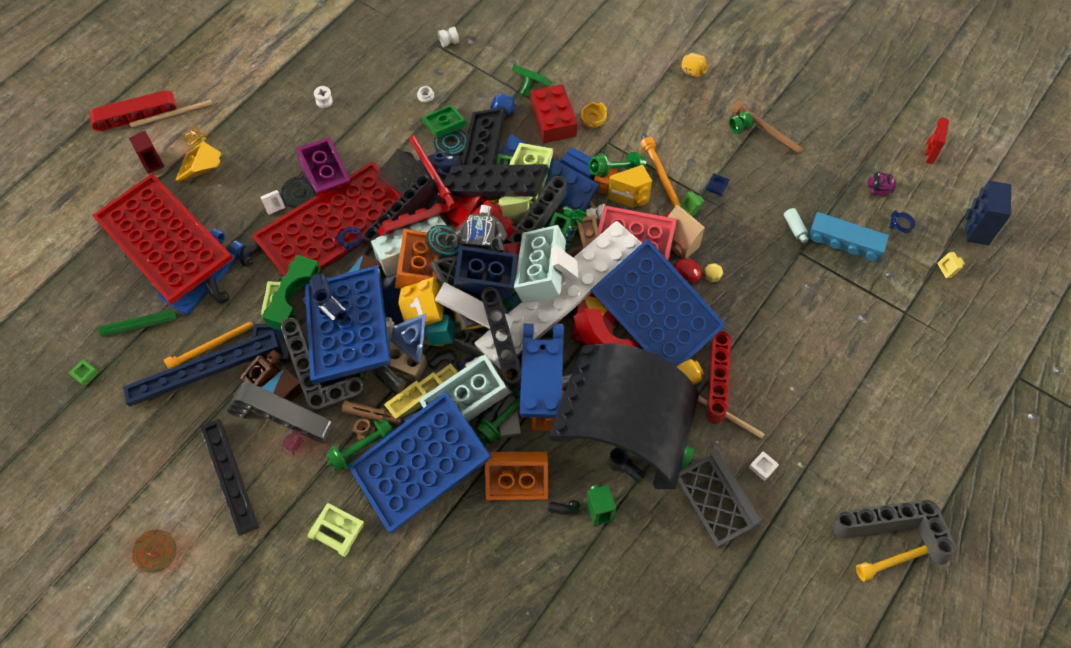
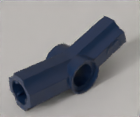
[310,274,349,324]

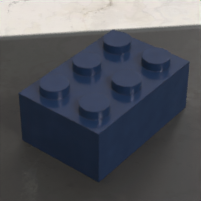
[965,180,1012,245]
[453,246,518,299]

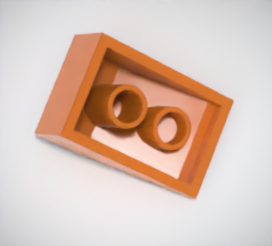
[395,229,441,289]

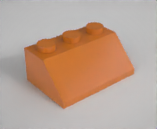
[485,451,548,500]

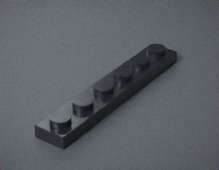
[200,419,260,536]

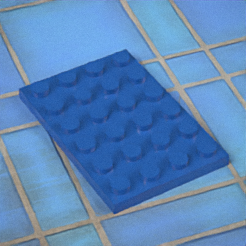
[590,238,726,366]
[305,265,391,384]
[348,391,492,534]

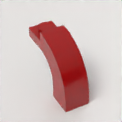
[574,308,639,348]

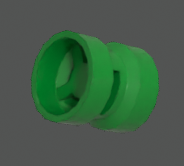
[729,111,753,134]

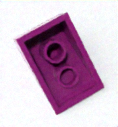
[296,137,351,194]

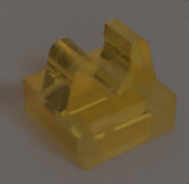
[181,126,207,149]

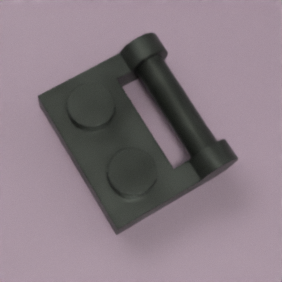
[373,365,407,396]

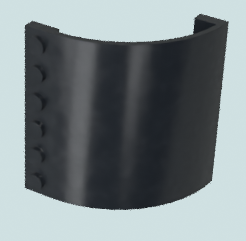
[549,344,699,489]

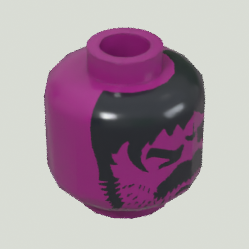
[867,172,896,196]

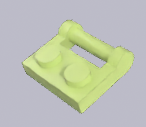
[308,503,364,557]

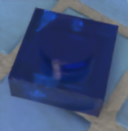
[706,173,730,196]

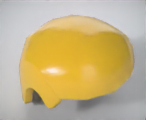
[581,102,607,128]

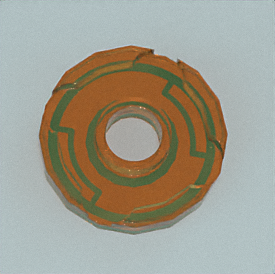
[132,530,177,573]

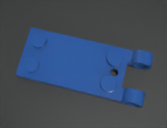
[157,228,246,316]
[520,323,564,418]

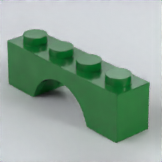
[263,255,321,332]

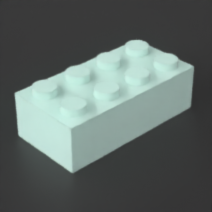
[371,215,452,277]
[514,225,566,303]
[419,354,512,422]

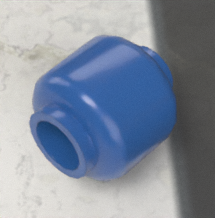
[490,93,516,118]

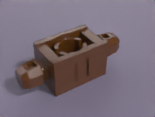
[240,350,282,387]

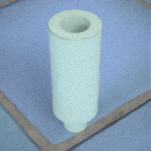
[784,208,809,243]

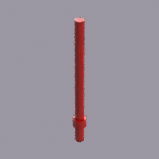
[409,136,456,209]

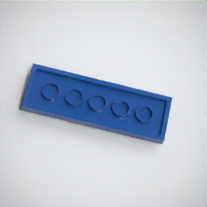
[499,135,600,211]

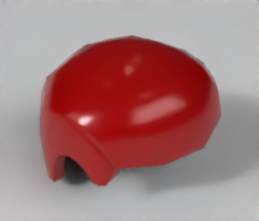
[673,258,702,284]

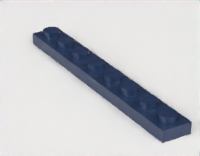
[123,330,280,407]

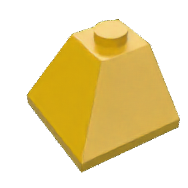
[175,141,221,183]

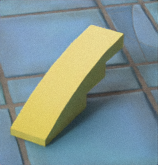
[384,363,458,420]

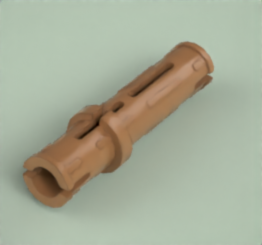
[342,400,403,426]

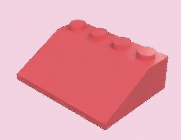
[598,205,677,261]

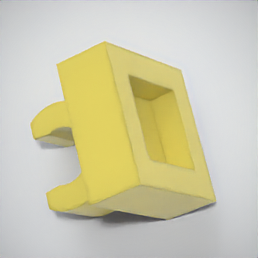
[937,252,965,278]

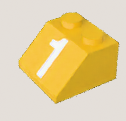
[608,165,652,208]
[398,277,444,326]

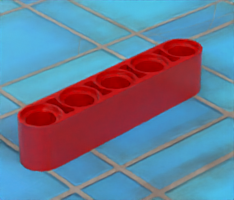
[89,90,177,131]
[706,331,731,424]

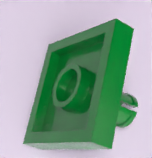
[511,64,552,97]

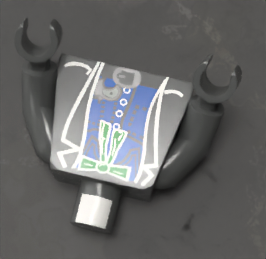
[445,205,507,251]

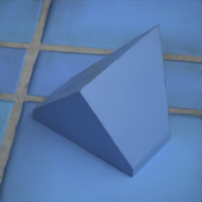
[391,313,426,363]

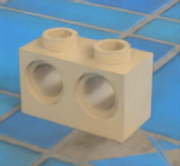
[387,342,427,383]

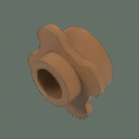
[352,419,376,440]

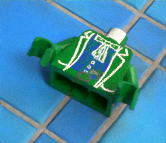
[549,209,587,251]

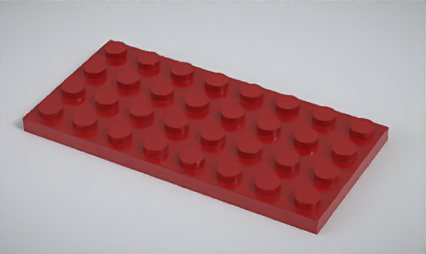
[252,161,402,276]
[92,173,233,305]

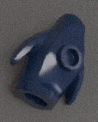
[415,152,460,180]

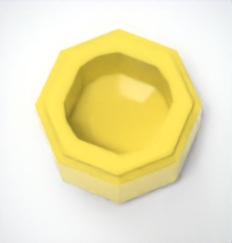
[704,263,723,283]

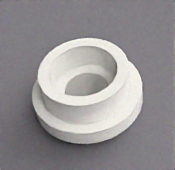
[417,86,434,103]

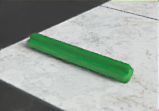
[98,310,177,337]

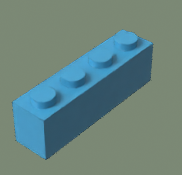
[808,212,889,262]

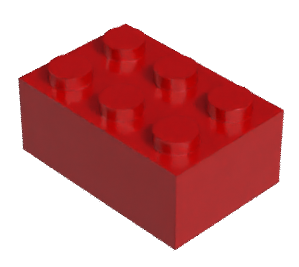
[530,84,577,144]

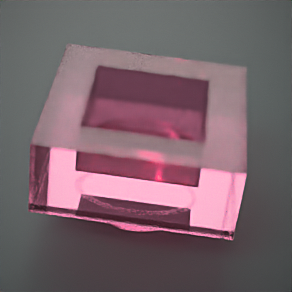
[282,430,305,457]

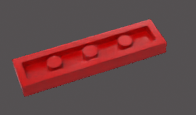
[378,203,451,236]

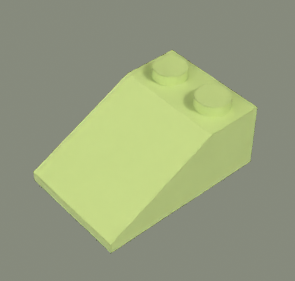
[509,143,553,196]

